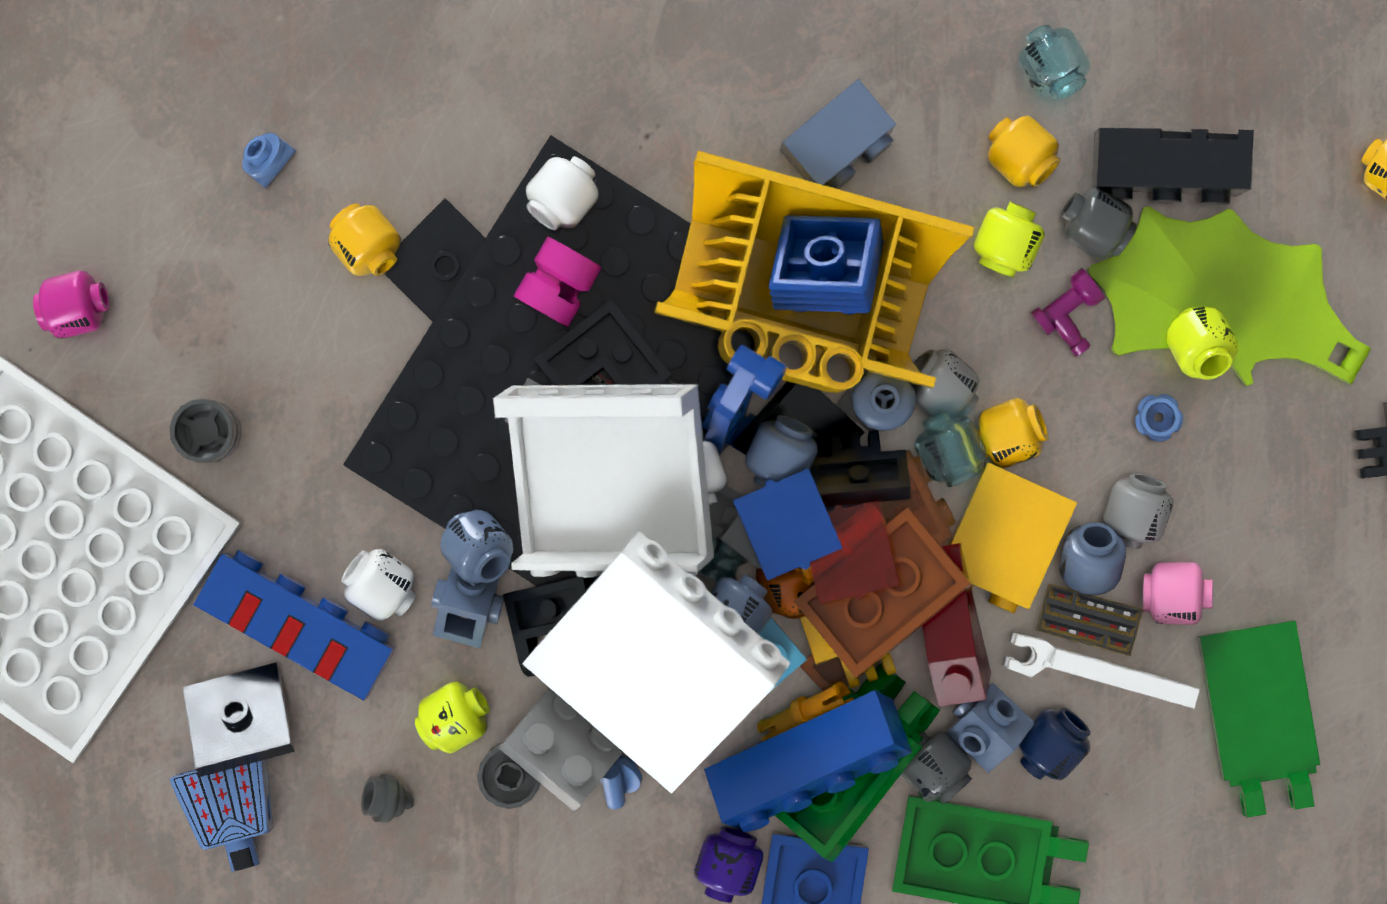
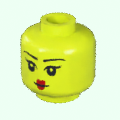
[415,681,490,754]

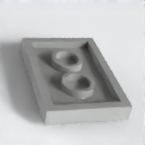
[499,688,623,812]

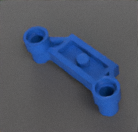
[701,344,788,455]

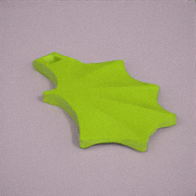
[1087,206,1371,386]

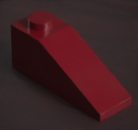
[922,543,991,707]

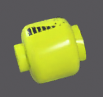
[973,202,1045,278]
[1166,306,1238,380]

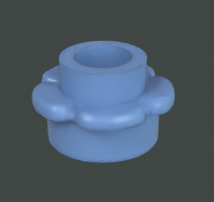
[1135,394,1183,442]

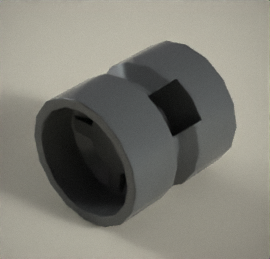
[170,399,242,463]
[477,742,541,809]

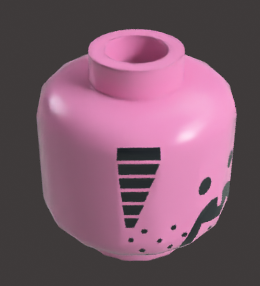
[1143,562,1213,625]

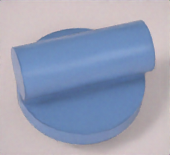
[242,133,296,188]
[600,755,643,809]

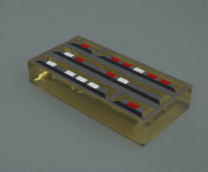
[1035,583,1143,656]

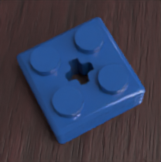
[769,215,884,314]

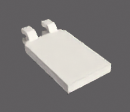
[1002,632,1200,708]

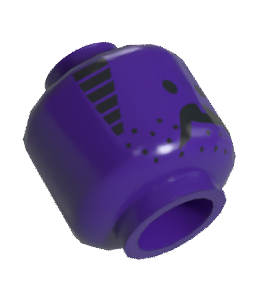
[694,826,763,903]

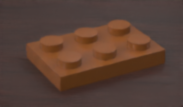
[794,507,972,678]

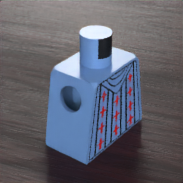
[170,759,273,872]

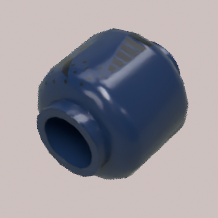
[1019,707,1091,780]

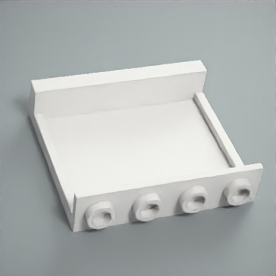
[493,384,714,577]
[522,531,790,794]

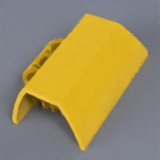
[654,150,975,393]

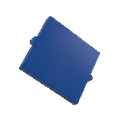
[733,468,842,581]

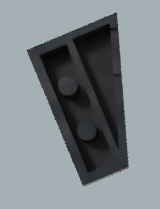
[1092,128,1254,205]

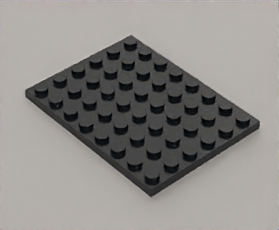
[343,135,755,586]

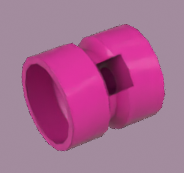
[513,236,602,328]

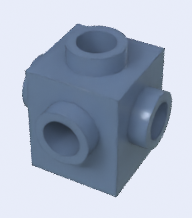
[431,567,505,648]
[946,683,1035,773]

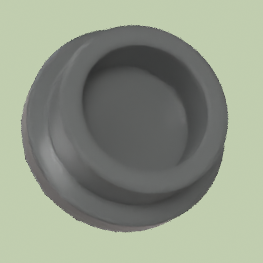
[361,774,414,823]

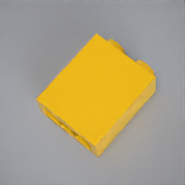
[948,462,1077,614]

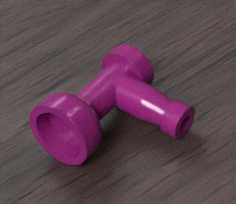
[1030,268,1105,357]

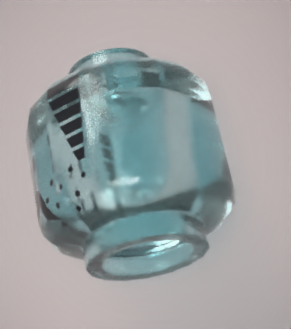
[1018,25,1091,100]
[914,410,987,487]

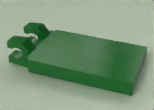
[1198,620,1321,818]
[774,663,940,863]
[892,794,1089,904]

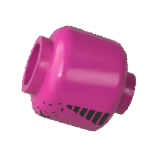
[33,271,110,339]

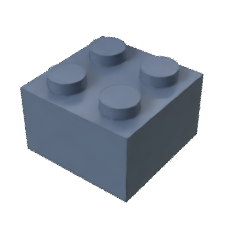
[780,79,896,189]

